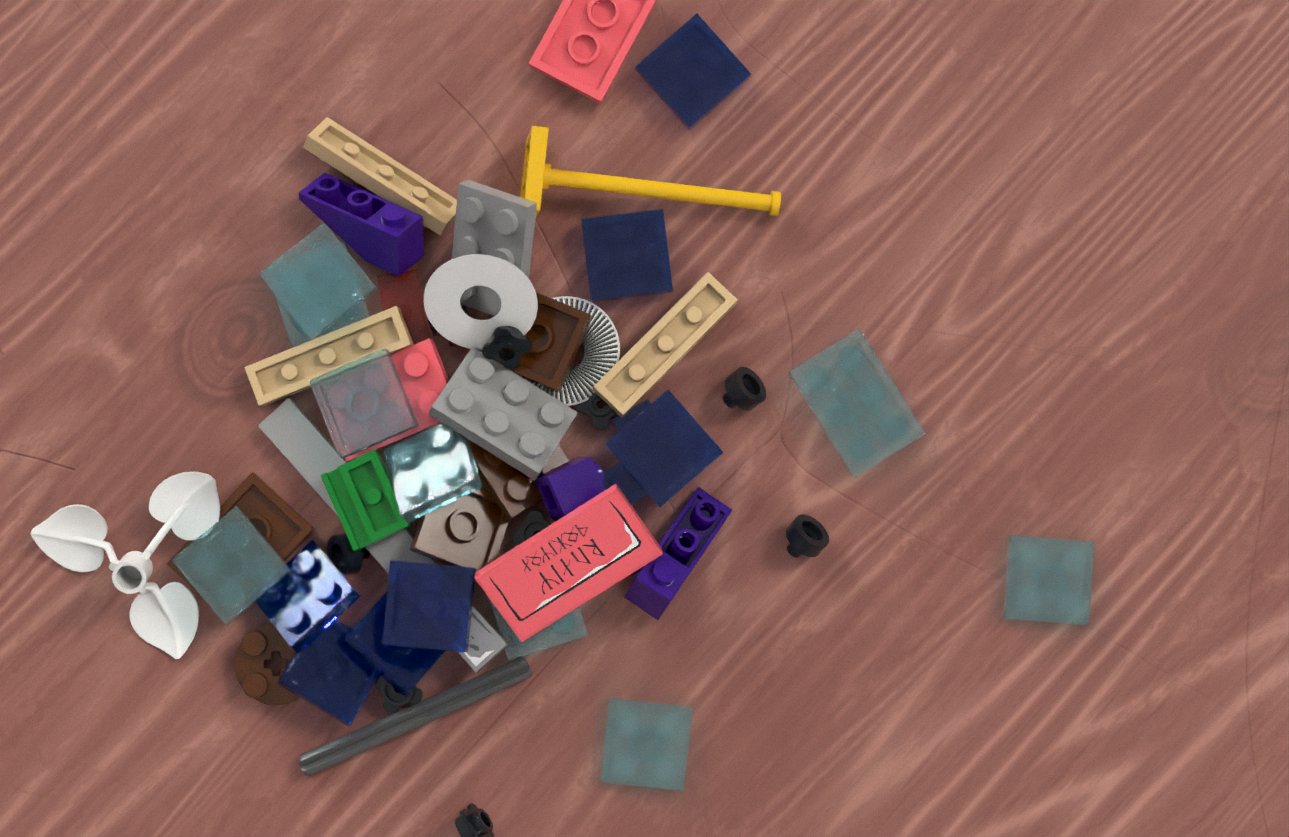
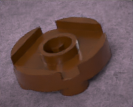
[235,622,320,705]

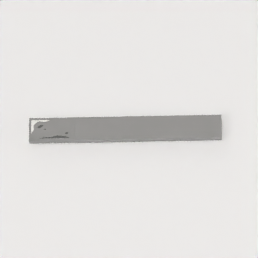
[258,398,509,673]

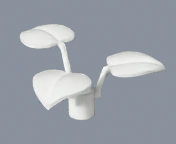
[30,471,220,659]

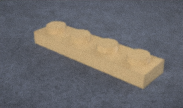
[303,117,457,236]
[593,272,738,419]
[244,306,414,407]

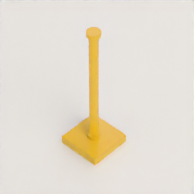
[520,126,781,219]

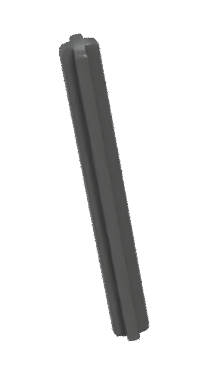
[298,657,532,776]

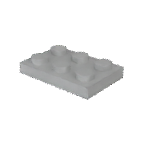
[452,180,537,316]
[428,347,578,480]

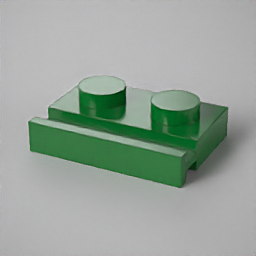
[320,449,412,552]

